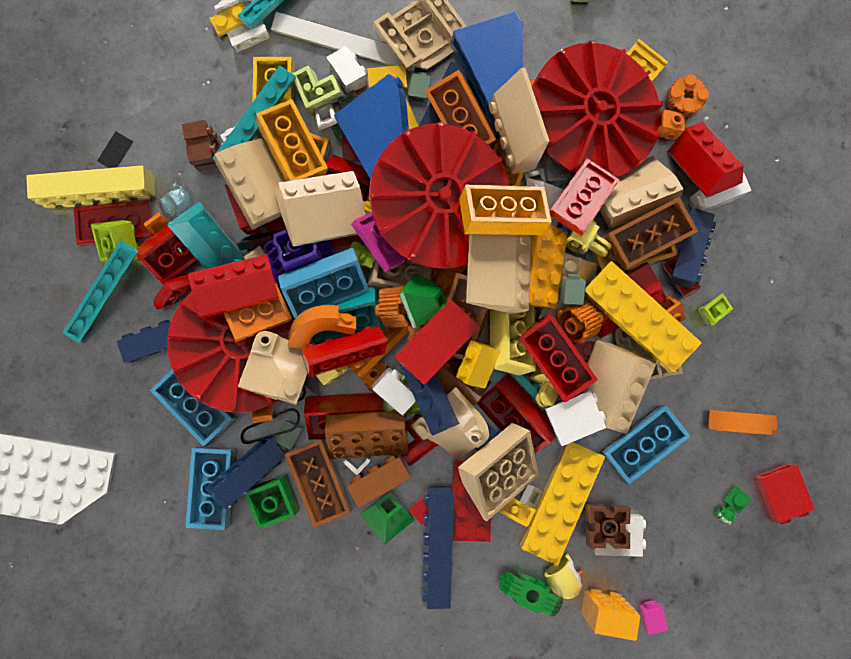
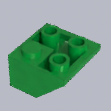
[399,273,447,328]
[361,490,415,545]

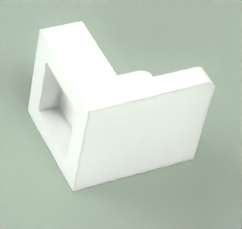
[343,456,372,475]

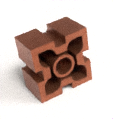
[182,120,219,171]
[586,504,631,549]

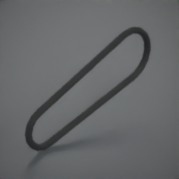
[240,408,300,444]

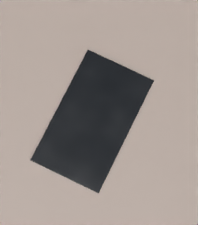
[97,131,133,168]

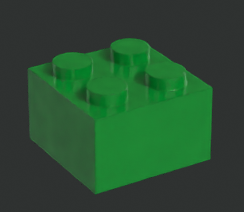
[244,475,299,530]

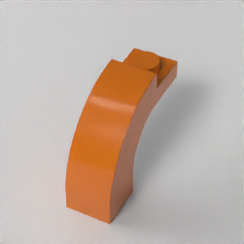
[287,305,356,349]
[709,410,778,435]

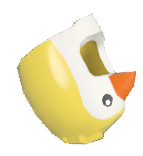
[544,554,584,599]

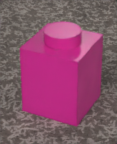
[639,601,668,634]

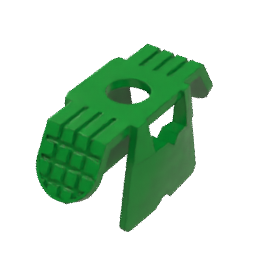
[499,571,563,616]

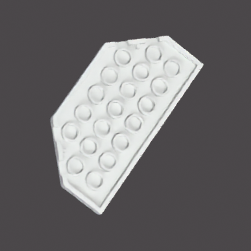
[0,434,116,524]

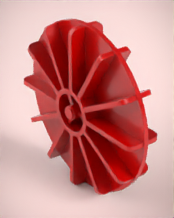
[532,40,664,177]
[369,122,510,269]
[167,287,310,413]

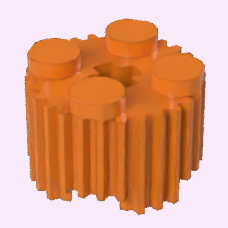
[665,74,709,118]
[375,287,411,328]
[556,299,603,344]

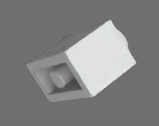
[327,46,368,95]
[372,368,416,415]

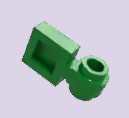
[716,486,752,525]

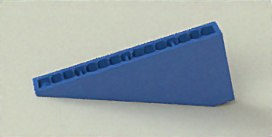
[451,12,523,155]
[334,74,409,179]

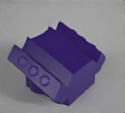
[263,229,335,287]

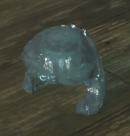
[159,184,194,221]

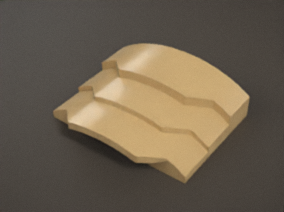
[373,0,467,70]

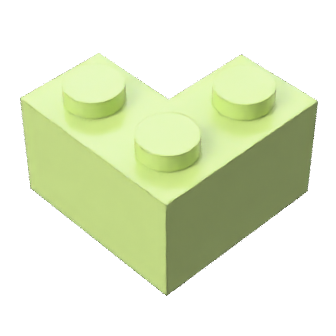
[292,66,345,113]

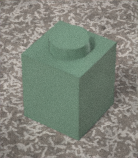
[408,72,431,104]
[558,274,586,305]
[274,420,304,451]

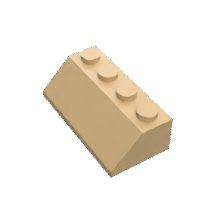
[535,252,598,323]

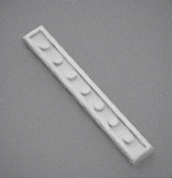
[271,12,416,73]

